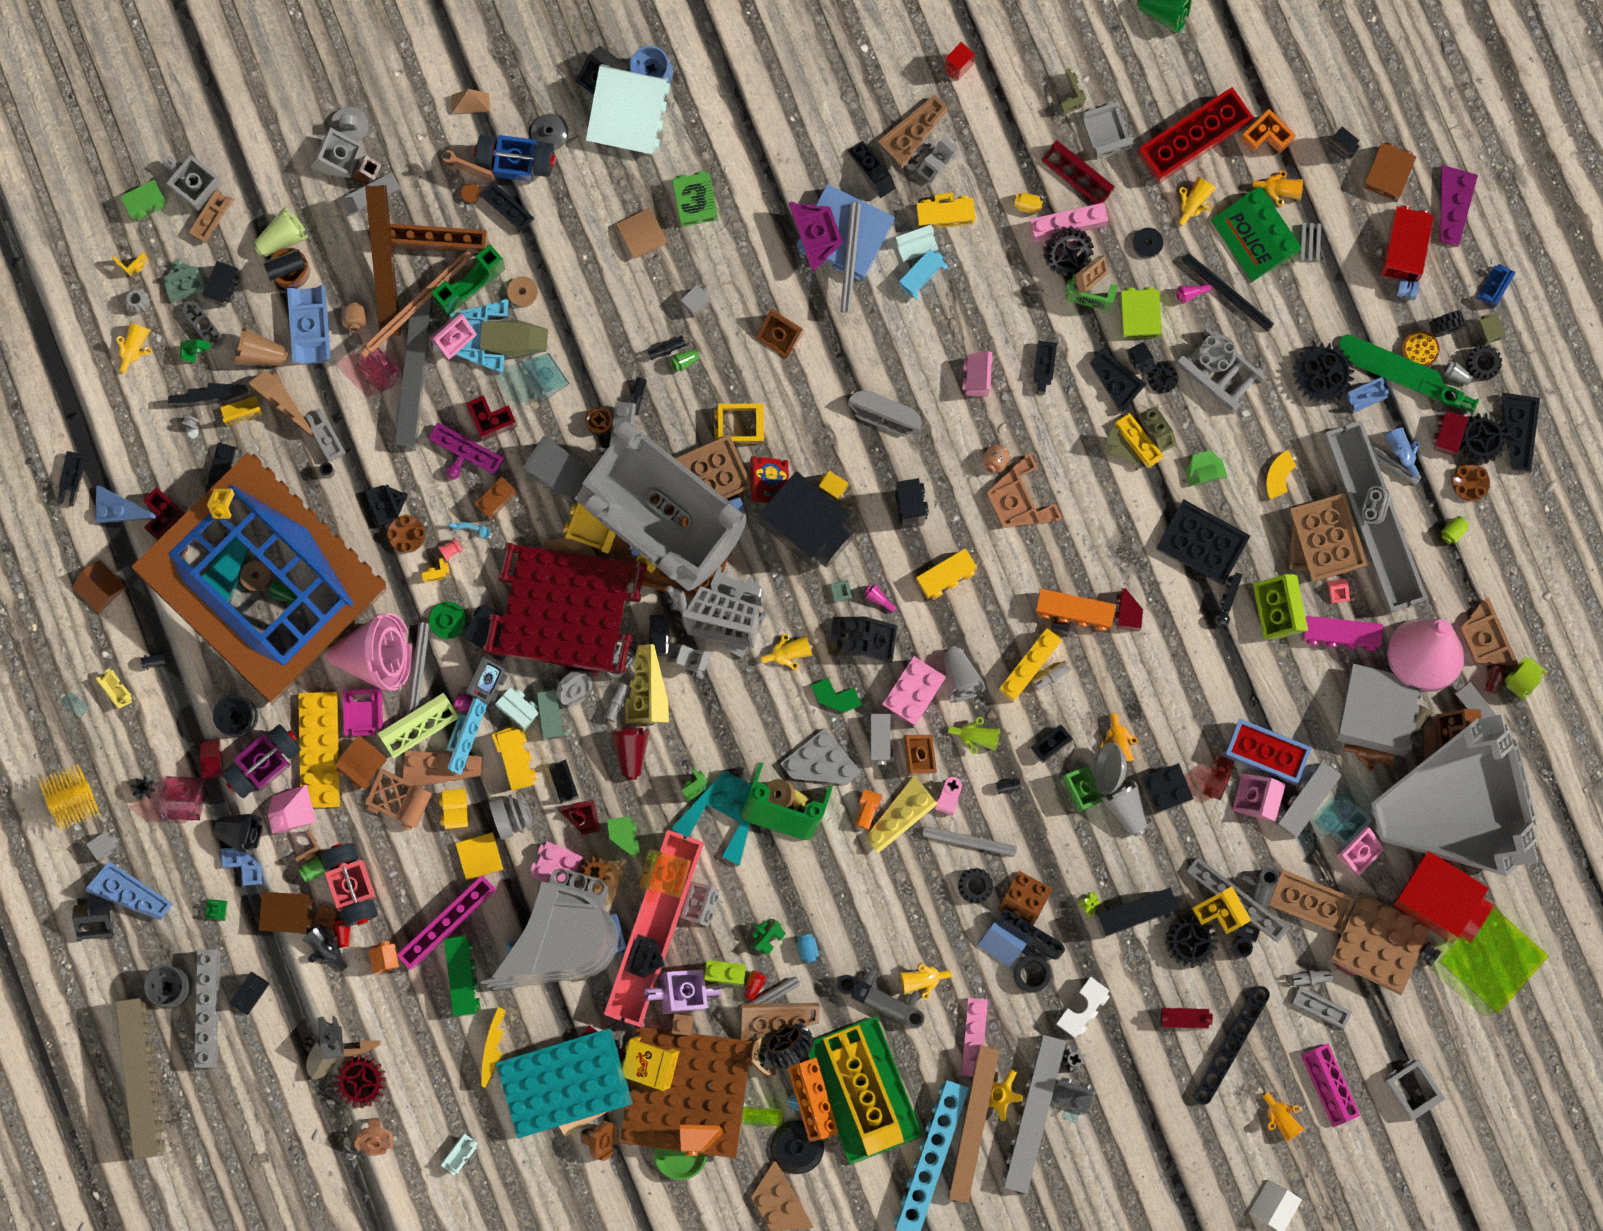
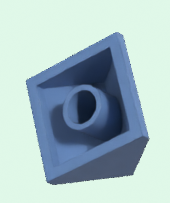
[978,921,1027,968]

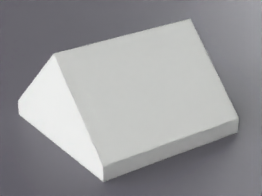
[1248,1180,1302,1231]

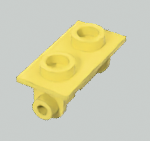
[96,668,132,709]

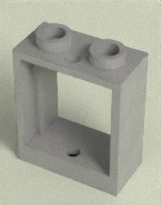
[1384,1059,1445,1121]

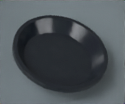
[771,1120,824,1174]

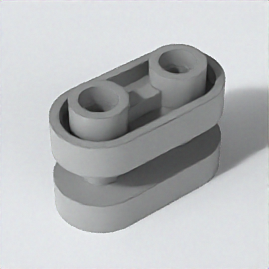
[1362,486,1391,524]

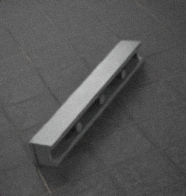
[395,298,433,451]

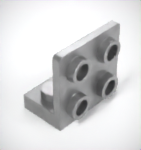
[1050,1077,1096,1114]

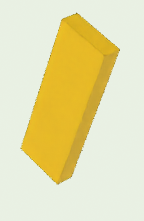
[1114,413,1164,468]

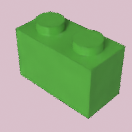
[120,180,167,221]

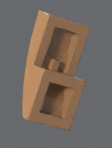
[341,1040,382,1057]

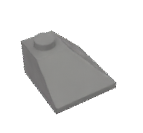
[310,128,364,178]

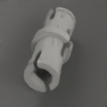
[1032,660,1071,691]
[603,682,630,722]
[1292,969,1333,986]

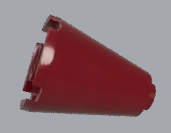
[611,727,650,780]

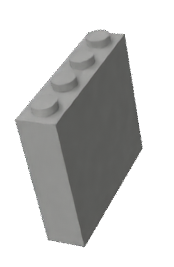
[1336,664,1422,757]

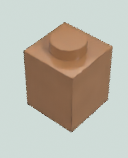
[672,1013,694,1036]

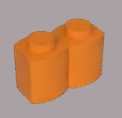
[368,941,399,974]

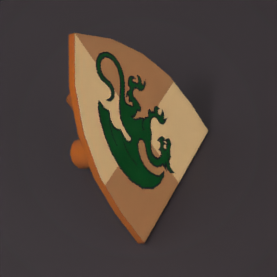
[746,1037,776,1076]

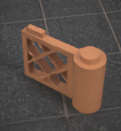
[365,769,432,830]

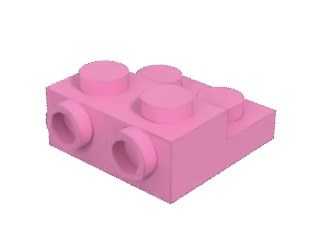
[530,841,583,883]

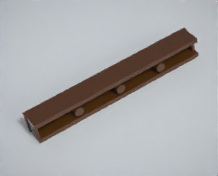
[365,185,401,337]

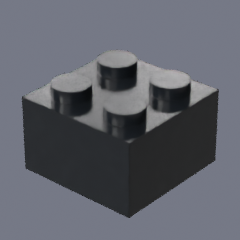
[1141,763,1193,815]

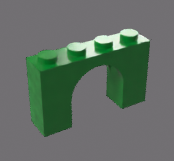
[431,244,506,317]

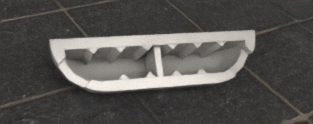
[848,391,921,436]

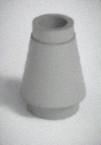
[1443,361,1473,385]

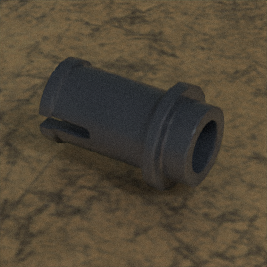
[141,653,166,670]
[996,777,1021,795]

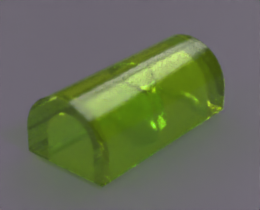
[743,1106,783,1126]

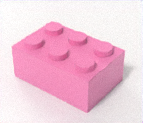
[882,656,946,727]

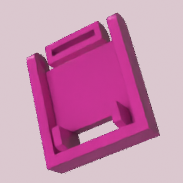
[343,689,383,737]

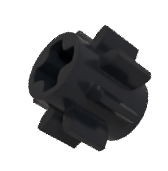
[131,776,156,801]

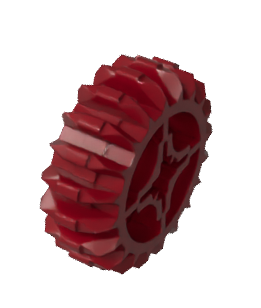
[334,1055,387,1108]

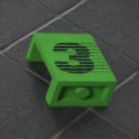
[672,171,718,227]
[1064,274,1118,312]

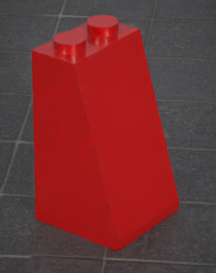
[1380,205,1434,282]

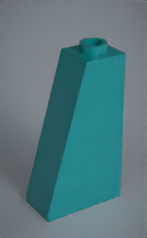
[202,537,249,604]

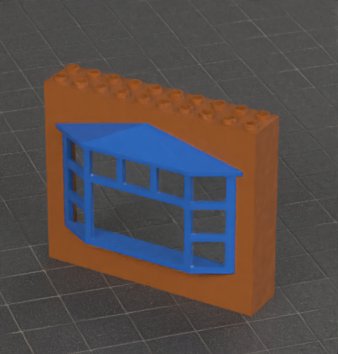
[131,452,386,705]

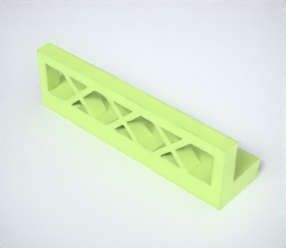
[378,693,459,759]

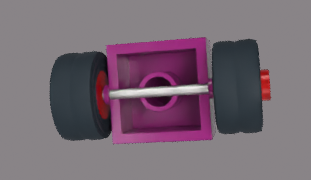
[221,724,301,799]

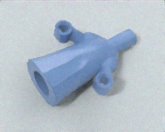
[1385,428,1420,478]

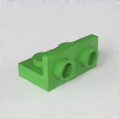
[682,768,708,802]

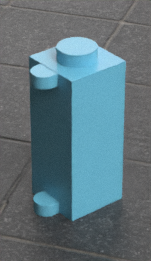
[899,249,948,300]

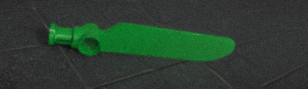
[1339,334,1480,415]

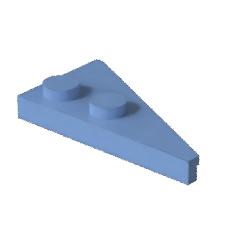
[95,486,156,523]

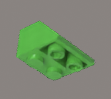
[607,816,640,859]

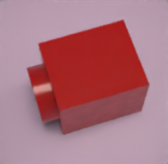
[1392,850,1495,944]

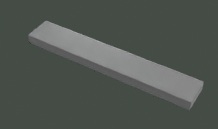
[1185,857,1289,943]

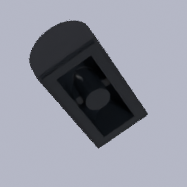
[263,249,306,281]
[1031,724,1073,764]

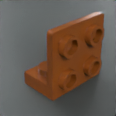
[998,871,1052,925]

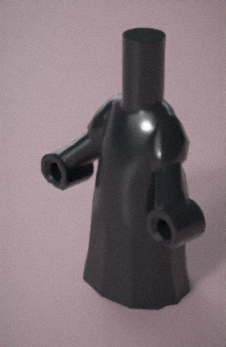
[302,925,348,971]

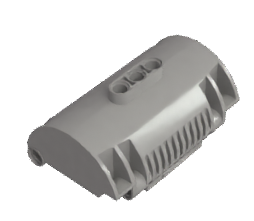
[575,422,746,591]

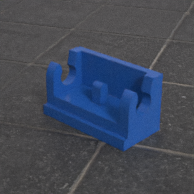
[1476,264,1516,308]

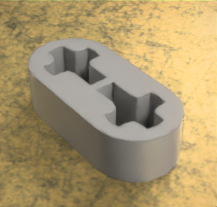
[905,139,935,170]

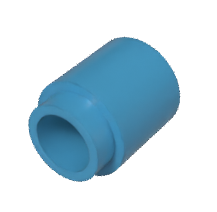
[796,934,819,964]

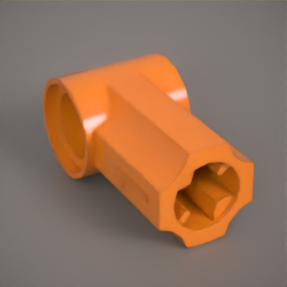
[853,788,883,830]

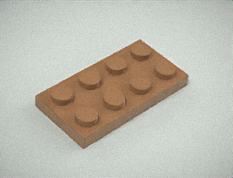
[1269,869,1355,935]

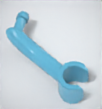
[448,522,491,539]

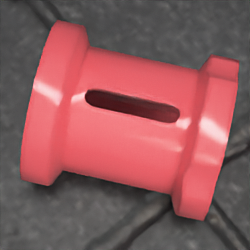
[438,537,463,561]

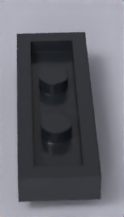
[480,181,535,233]

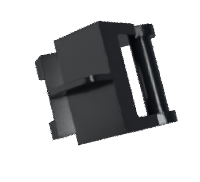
[72,897,113,942]

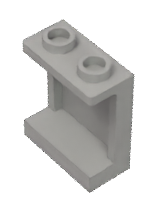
[1082,101,1133,160]

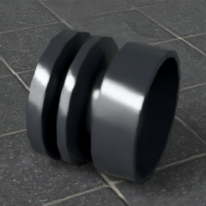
[213,695,258,737]

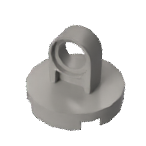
[331,107,369,142]
[556,670,592,707]

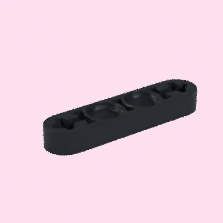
[996,909,1065,960]

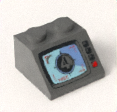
[466,657,508,706]

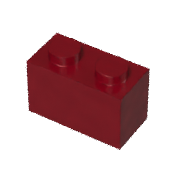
[1431,411,1469,457]

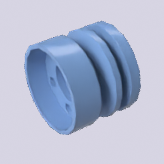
[630,46,673,83]

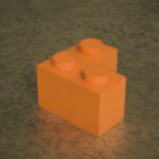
[1240,109,1296,154]

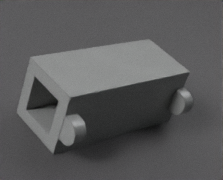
[871,714,896,766]

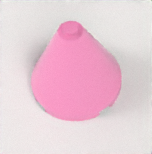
[326,613,412,691]
[1387,618,1464,692]

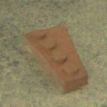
[878,95,948,169]
[740,1002,820,1041]

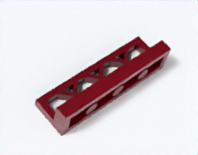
[1041,140,1115,205]

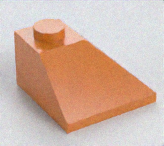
[680,1125,723,1156]

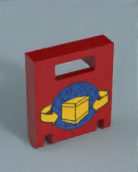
[750,456,789,503]

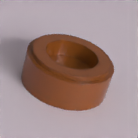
[461,184,480,204]

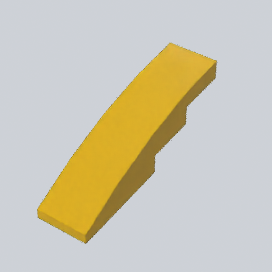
[481,1007,506,1088]

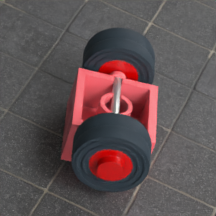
[321,843,378,926]

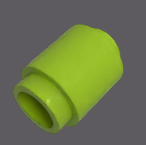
[1441,515,1469,544]

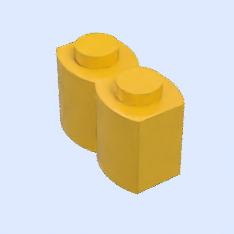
[439,788,469,830]

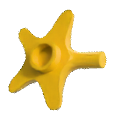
[988,1069,1023,1121]

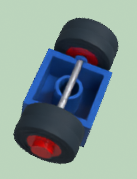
[473,135,556,182]

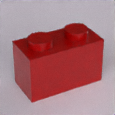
[944,42,975,81]

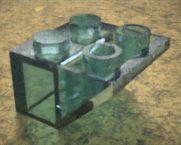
[1315,795,1373,849]

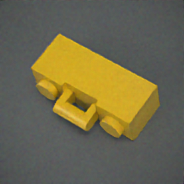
[916,192,976,229]

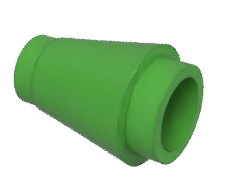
[670,349,700,372]

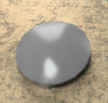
[1199,334,1237,372]

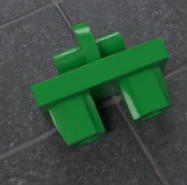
[750,918,786,955]

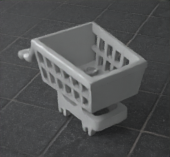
[667,566,765,648]

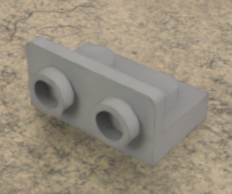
[680,881,720,927]

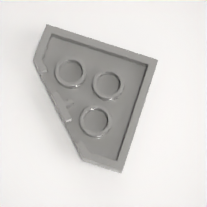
[780,728,861,785]

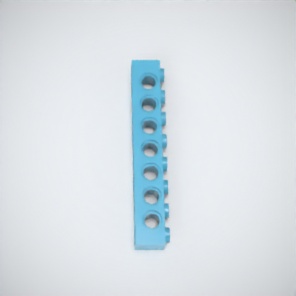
[893,1080,969,1231]

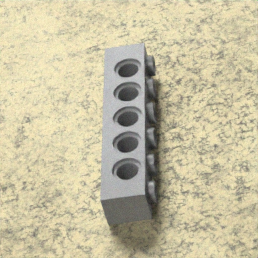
[194,949,220,1068]

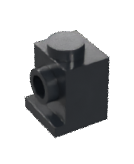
[1127,342,1156,375]

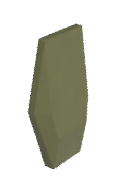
[480,320,548,358]

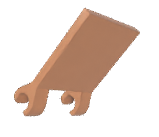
[443,150,496,182]

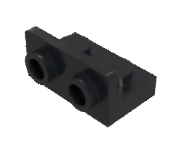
[229,971,270,1015]

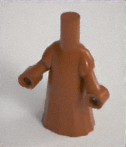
[1344,744,1395,772]

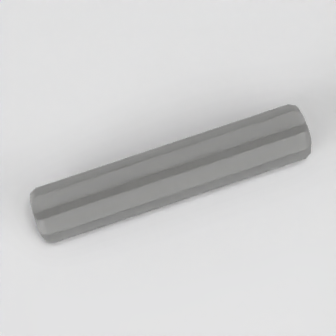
[1373,447,1421,485]
[748,976,800,1004]

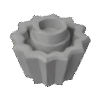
[124,289,150,314]

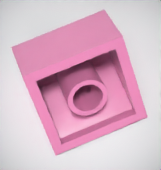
[962,352,992,397]
[1232,773,1285,821]

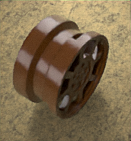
[585,406,613,436]

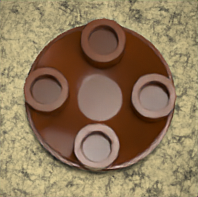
[1452,464,1490,501]
[387,514,426,553]

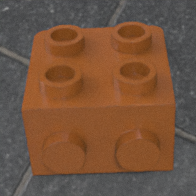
[334,736,387,790]

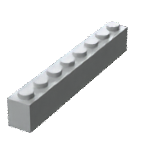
[1001,1035,1066,1194]

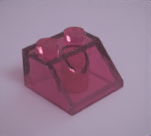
[160,776,205,821]

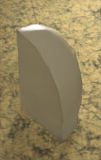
[306,1043,339,1079]

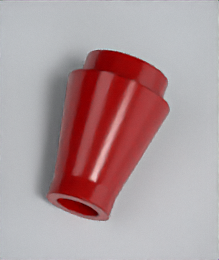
[332,919,351,948]
[743,970,767,1000]

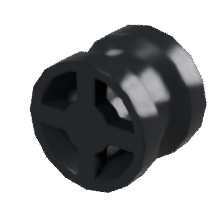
[1418,942,1441,967]

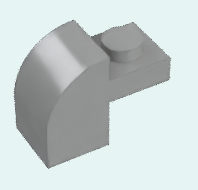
[917,137,958,183]
[666,644,710,673]

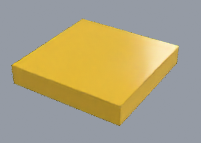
[456,832,504,881]

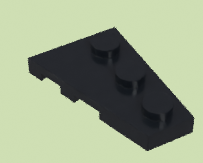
[1090,349,1146,414]

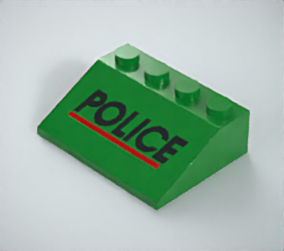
[1211,186,1302,283]

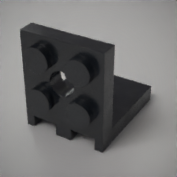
[828,616,897,663]

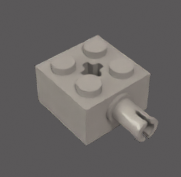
[162,155,223,212]

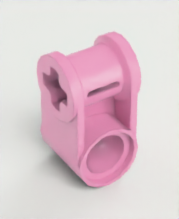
[935,777,962,816]

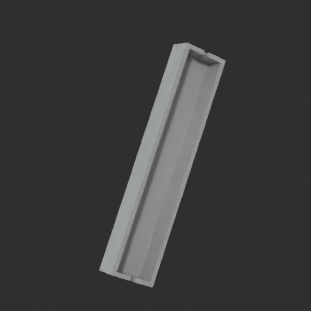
[1323,420,1428,615]

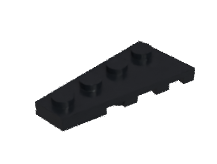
[1501,392,1540,473]

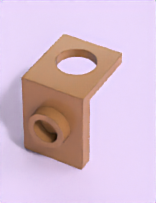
[295,829,322,863]

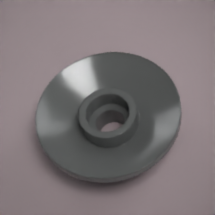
[531,114,569,150]

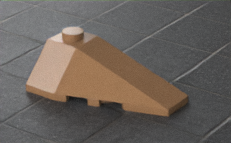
[249,370,314,438]

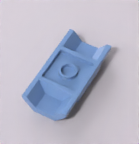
[287,285,331,365]

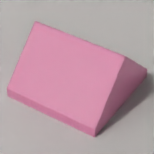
[429,312,477,359]
[1337,826,1385,877]

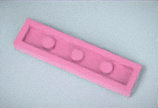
[961,998,988,1077]

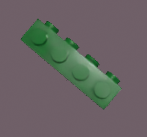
[444,936,481,1017]

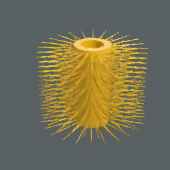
[38,763,100,831]

